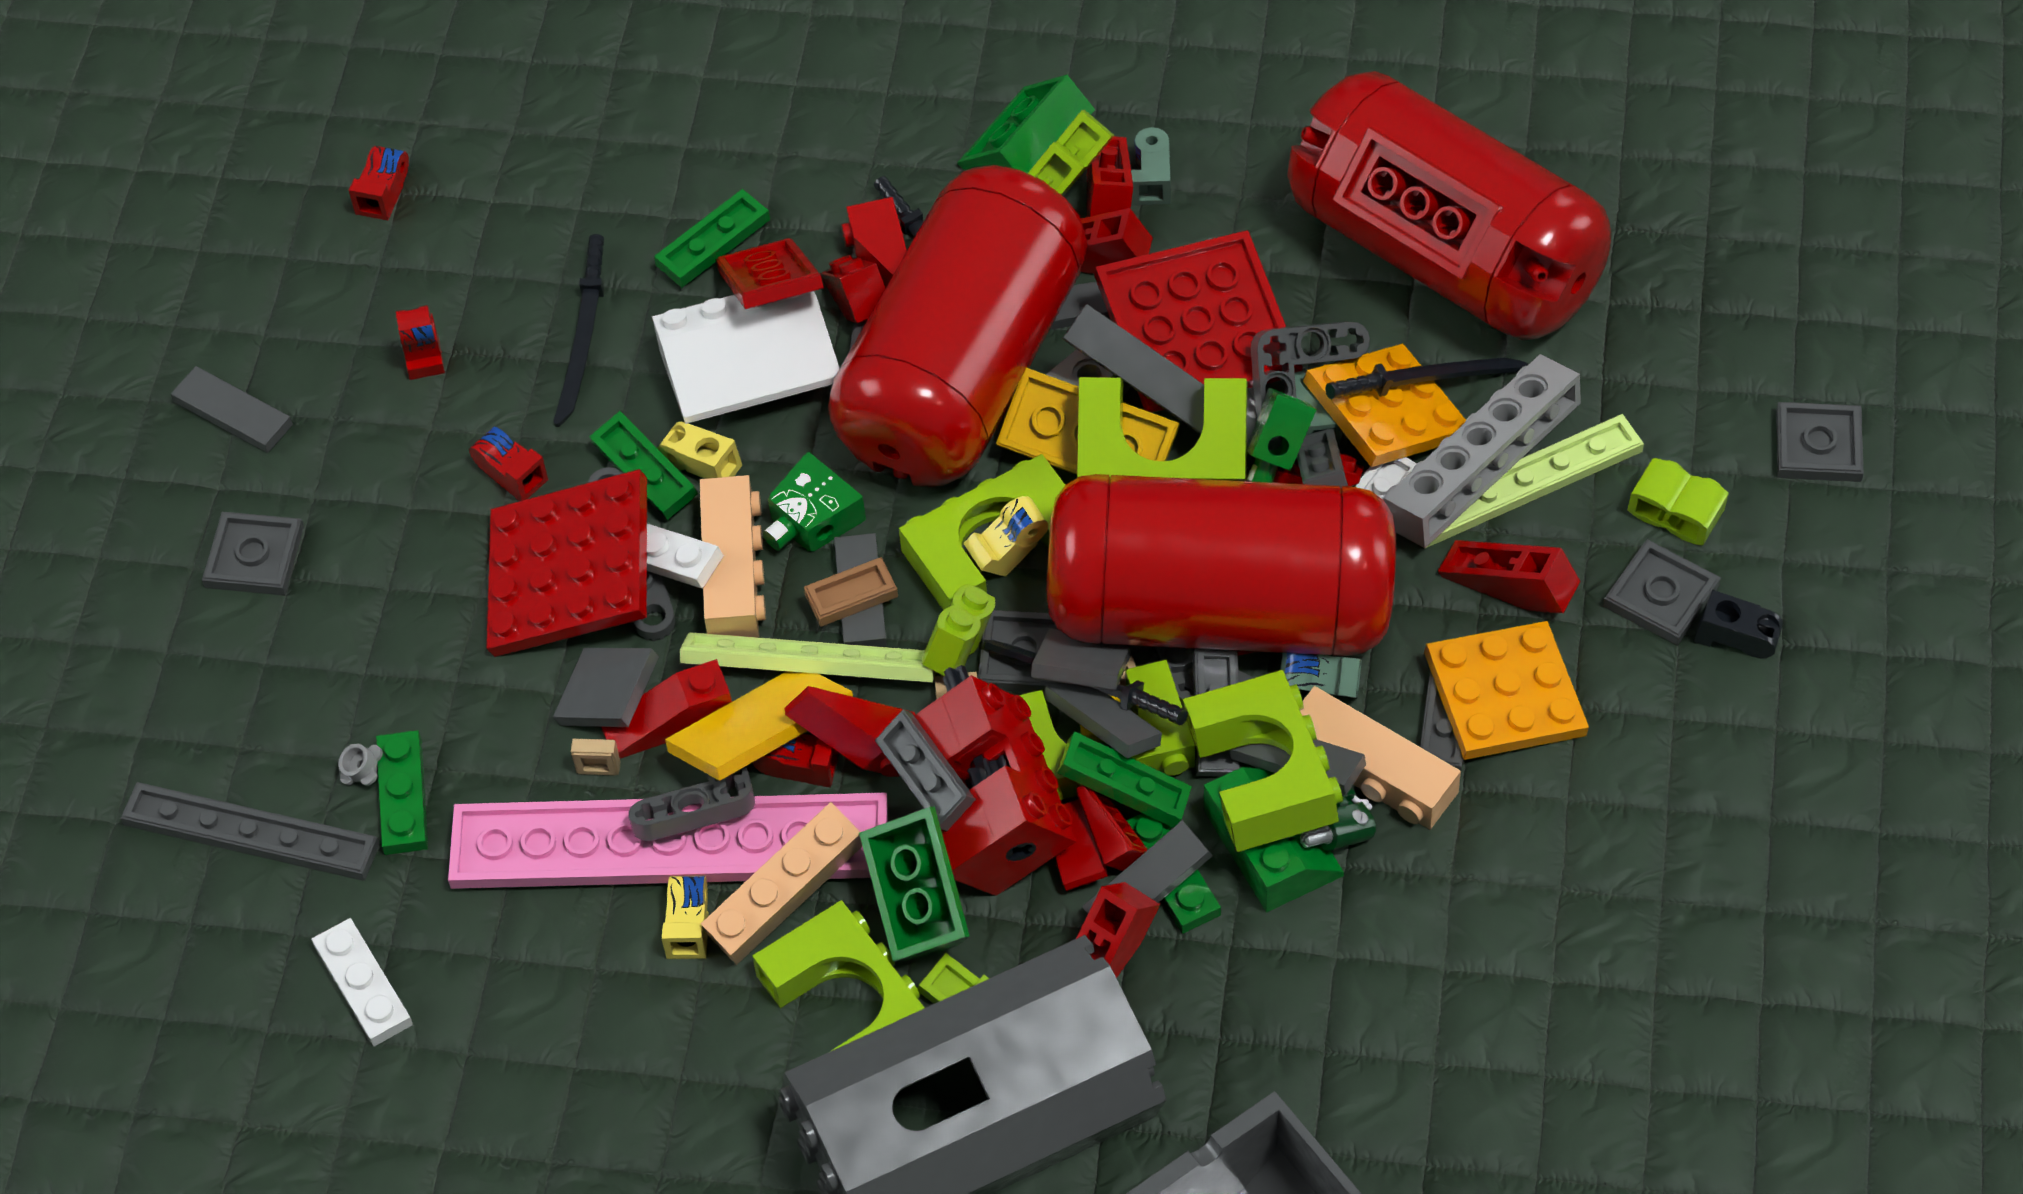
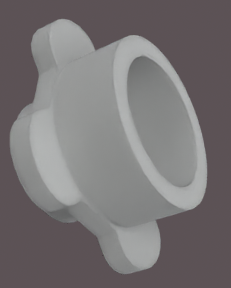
[338,744,383,786]

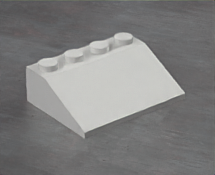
[652,291,840,424]

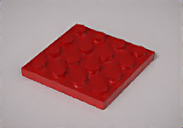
[1094,230,1302,413]
[487,469,647,657]

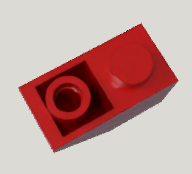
[820,255,886,323]

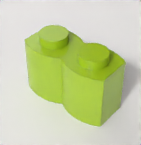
[1627,458,1729,545]
[922,584,995,676]

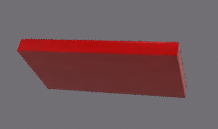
[716,238,824,309]

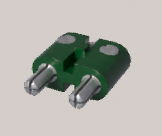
[1300,788,1376,851]

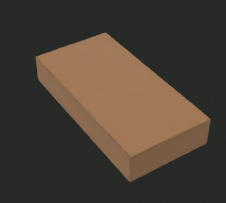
[804,557,898,627]

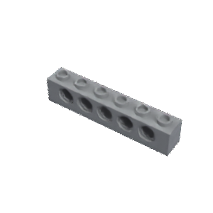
[1383,354,1581,548]

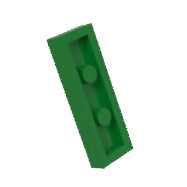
[654,189,770,288]
[589,411,698,520]
[376,730,428,855]
[1057,731,1192,828]
[1126,813,1221,934]

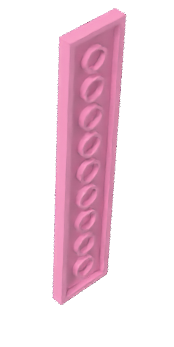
[448,793,888,889]

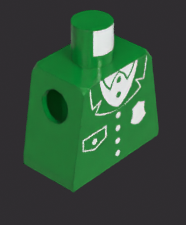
[1247,388,1317,483]
[763,452,866,552]

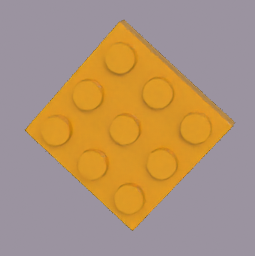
[1303,343,1466,467]
[1424,621,1589,760]

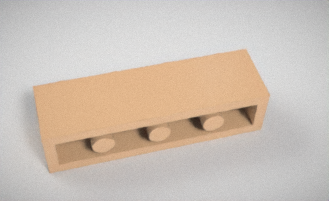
[700,475,766,637]
[1300,686,1461,830]
[701,802,863,965]

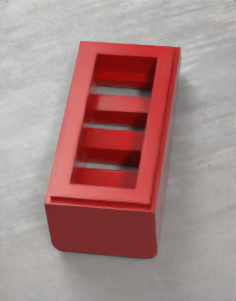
[1076,785,1148,871]

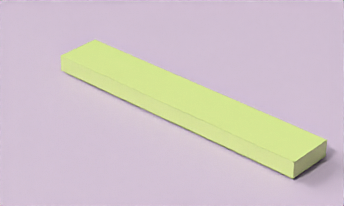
[1426,414,1644,548]
[680,632,936,682]

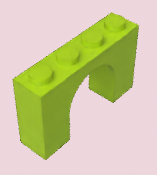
[1077,377,1248,481]
[899,454,1065,610]
[1019,659,1195,800]
[1183,670,1343,852]
[752,900,924,1051]

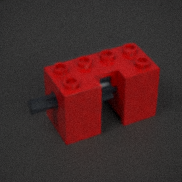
[914,665,1077,896]

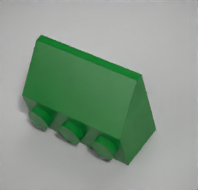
[957,74,1095,173]
[1204,767,1344,913]
[859,806,970,962]

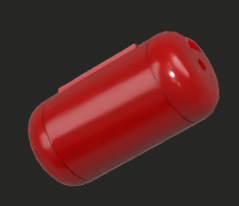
[1287,71,1611,340]
[828,165,1088,487]
[1047,474,1396,656]

